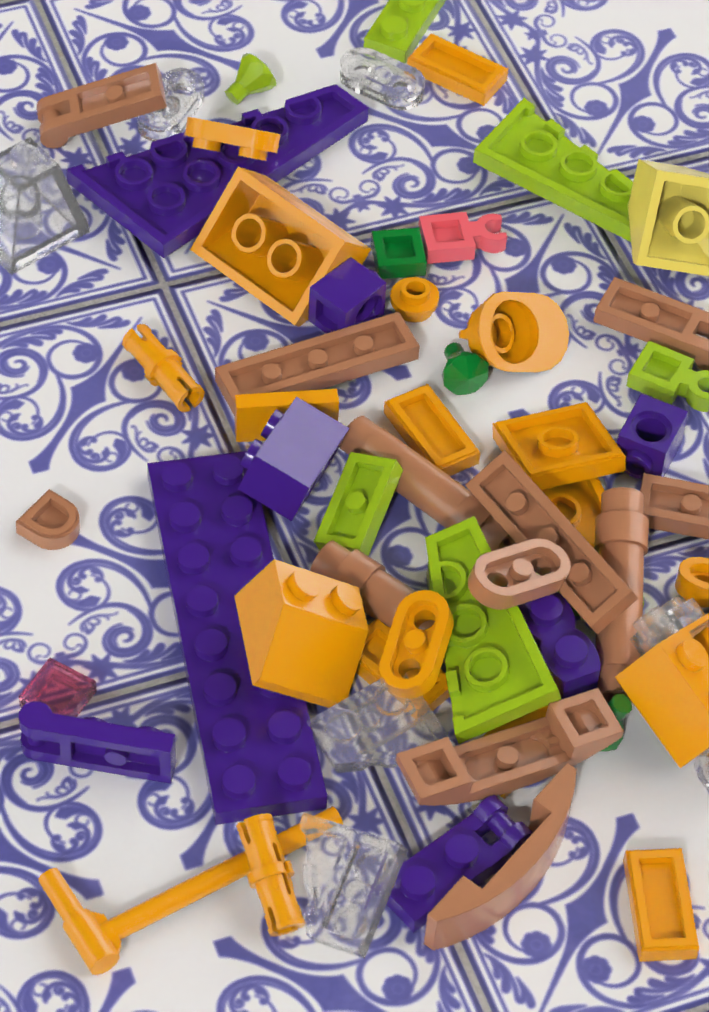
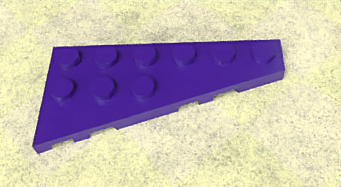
[66,84,369,258]

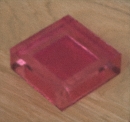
[19,657,96,717]

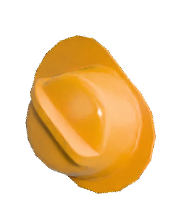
[459,291,569,372]

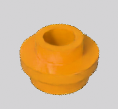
[390,277,439,323]

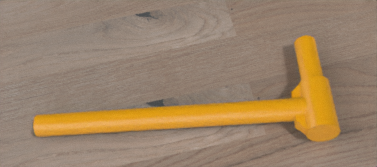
[38,806,343,975]

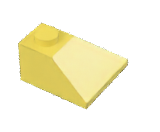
[628,159,709,276]

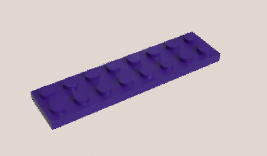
[147,451,327,825]

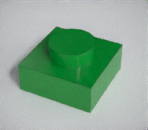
[371,228,427,279]

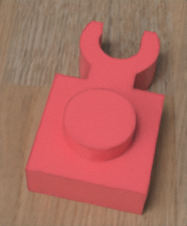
[418,212,507,264]

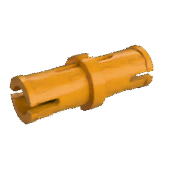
[122,324,205,412]
[236,813,306,937]

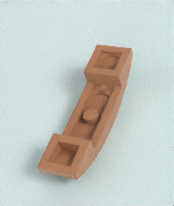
[395,688,624,806]
[424,763,576,950]

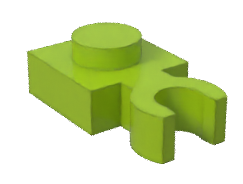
[626,341,709,412]

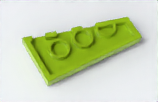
[473,97,633,242]
[425,516,561,744]

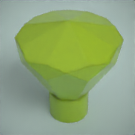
[225,53,276,105]

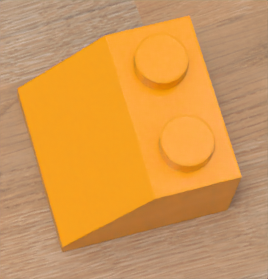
[234,559,369,711]

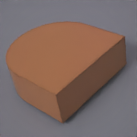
[16,489,80,550]

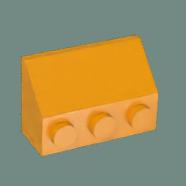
[190,167,371,327]

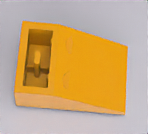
[615,613,709,768]

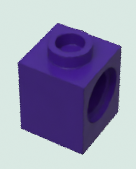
[308,257,387,334]
[617,394,688,479]

